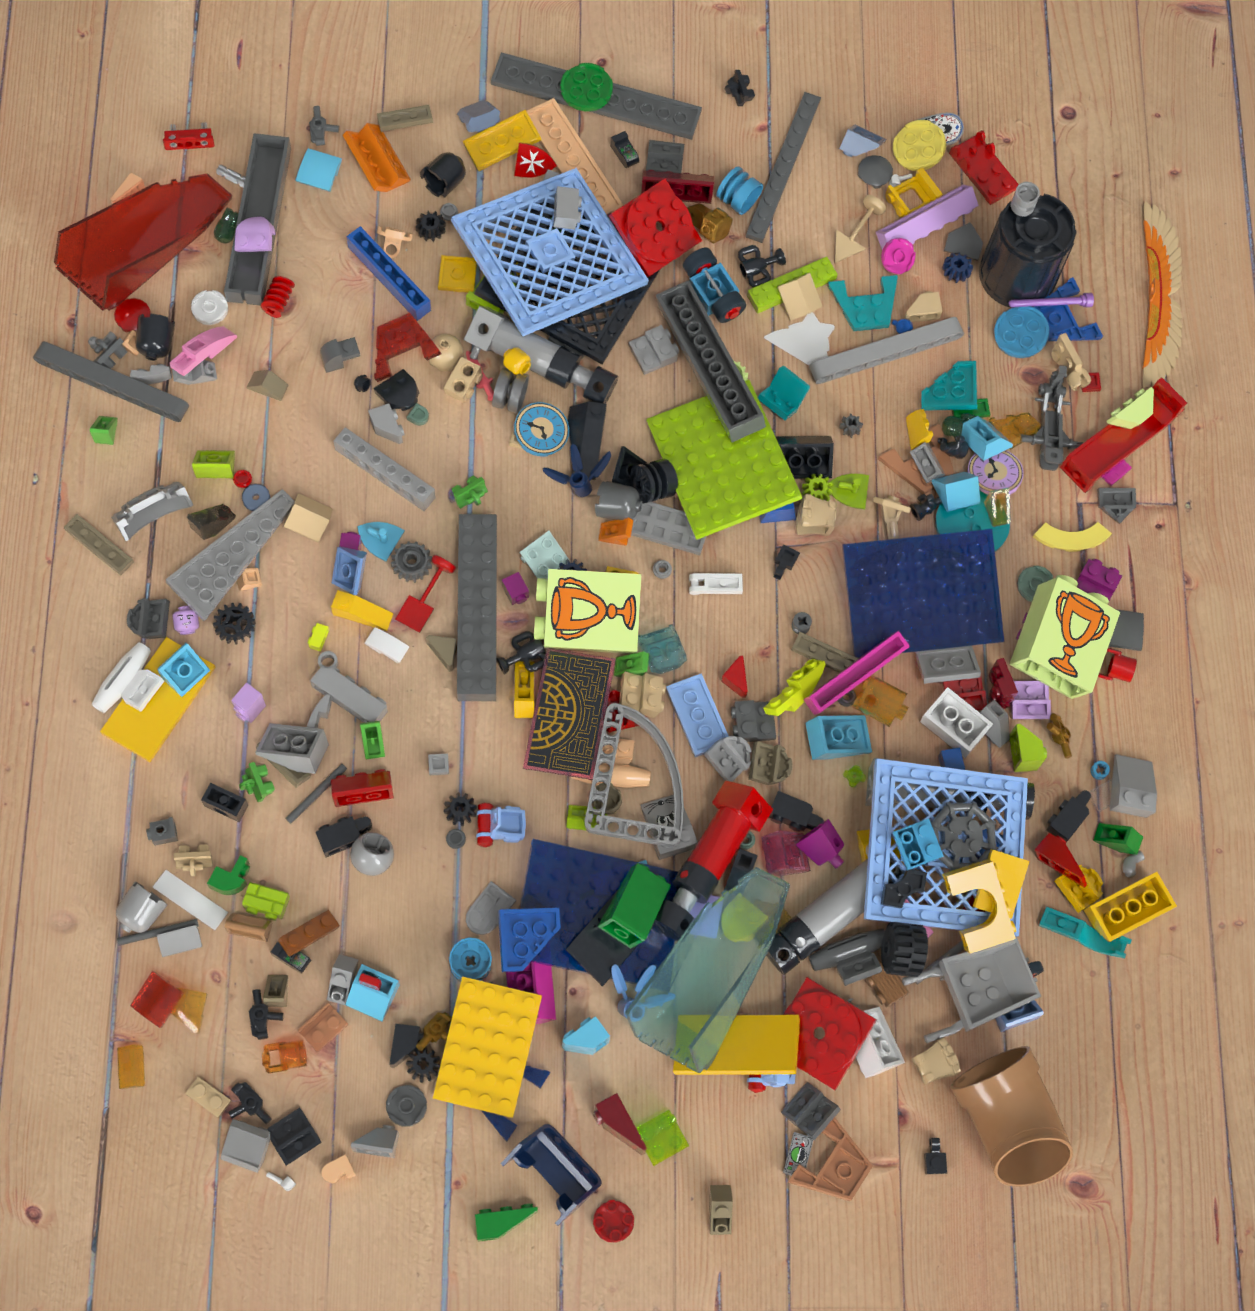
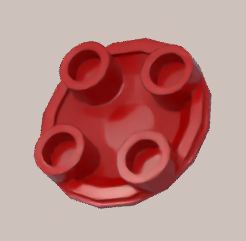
[114,298,151,332]
[593,1200,634,1243]

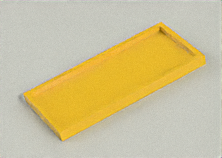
[100,637,216,762]
[673,1015,800,1075]

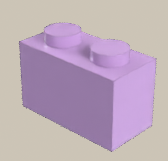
[231,683,266,723]

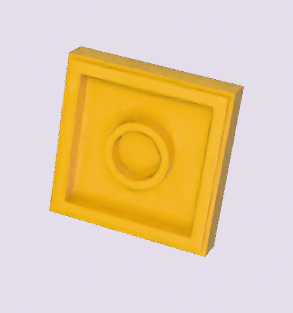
[438,255,477,293]

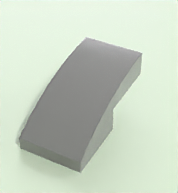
[307,694,332,728]

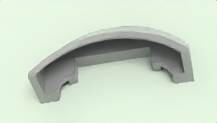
[111,482,193,541]

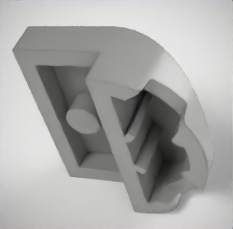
[703,736,751,782]

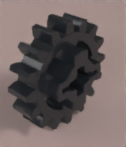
[213,603,256,645]

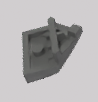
[944,222,983,261]
[1097,488,1136,524]

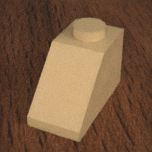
[904,291,942,322]

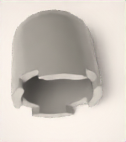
[116,881,168,933]

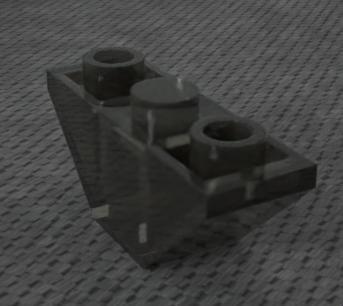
[187,504,236,540]

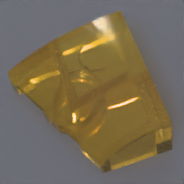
[989,412,1040,450]

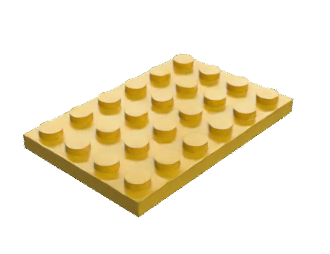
[433,976,542,1118]

